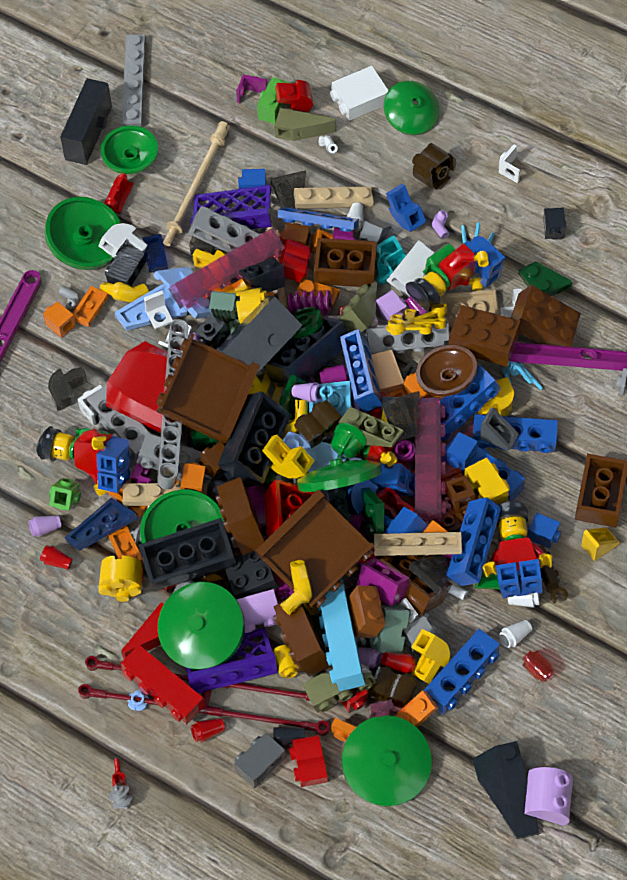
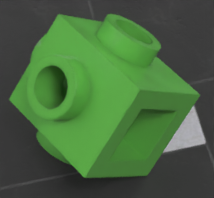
[49,478,81,510]

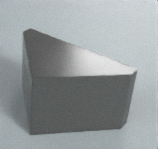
[359,218,392,244]
[480,407,519,450]

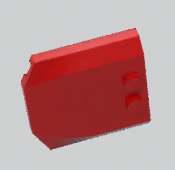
[106,341,176,433]

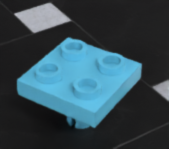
[309,381,352,417]

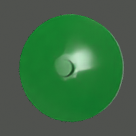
[44,197,121,270]
[297,458,383,492]
[140,489,224,543]
[158,582,245,670]
[341,715,432,807]

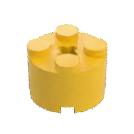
[236,288,268,324]
[99,556,143,602]

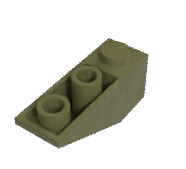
[274,108,336,141]
[338,282,377,332]
[339,407,404,447]
[302,673,376,713]

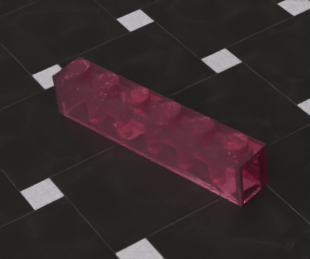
[168,228,285,309]
[415,397,446,522]

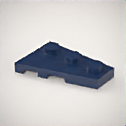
[64,498,138,551]

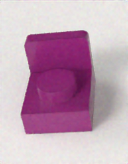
[131,463,152,484]

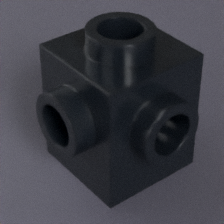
[195,315,230,349]

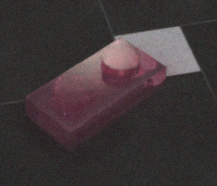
[368,699,394,719]

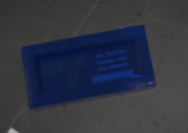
[142,234,168,273]

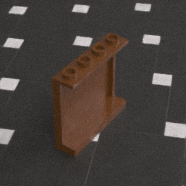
[155,333,260,444]
[256,490,374,609]

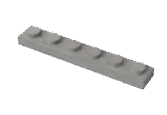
[122,34,145,127]

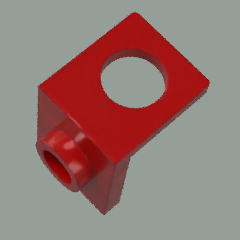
[340,689,368,713]

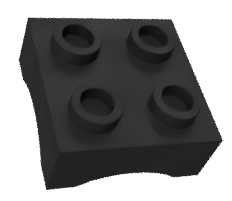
[225,550,279,599]

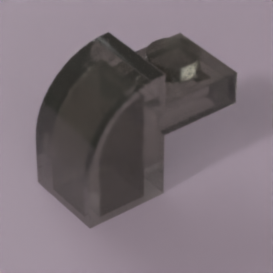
[48,366,88,411]

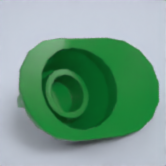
[331,423,366,459]

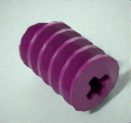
[288,290,332,316]

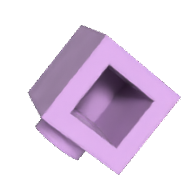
[376,290,407,324]

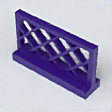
[191,185,272,230]
[185,628,278,693]

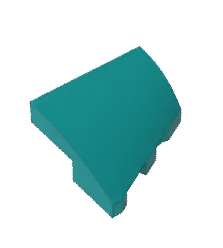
[377,235,406,285]

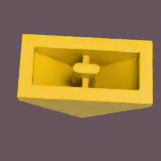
[581,527,620,561]

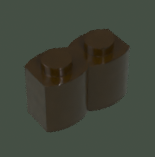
[294,400,342,448]
[367,665,417,709]

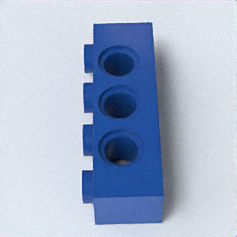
[340,329,383,413]
[419,365,501,444]
[473,414,558,453]
[442,433,525,501]
[446,497,501,586]
[424,629,500,715]

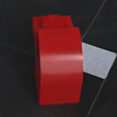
[275,79,313,113]

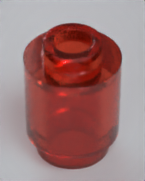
[522,650,555,683]

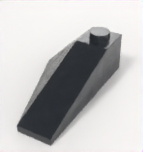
[472,741,539,839]

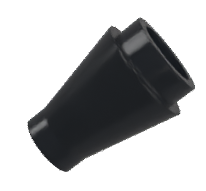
[273,725,306,747]

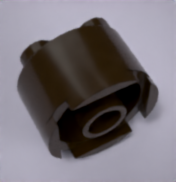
[412,143,456,190]

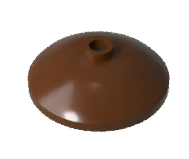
[416,345,478,397]

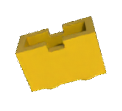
[465,458,510,505]

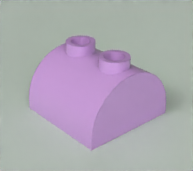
[237,589,277,633]
[524,767,573,826]

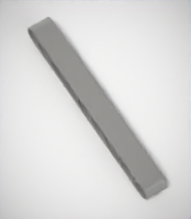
[157,319,189,489]

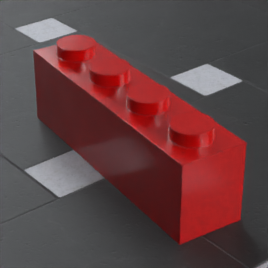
[121,645,205,725]

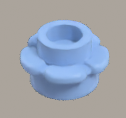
[127,690,149,711]

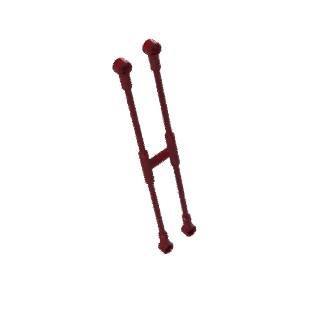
[78,656,329,736]

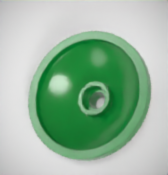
[383,81,439,135]
[100,125,158,174]

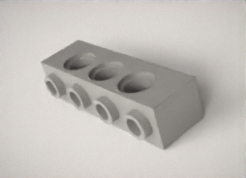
[188,206,273,265]
[366,318,449,354]
[86,385,149,461]
[136,432,212,488]

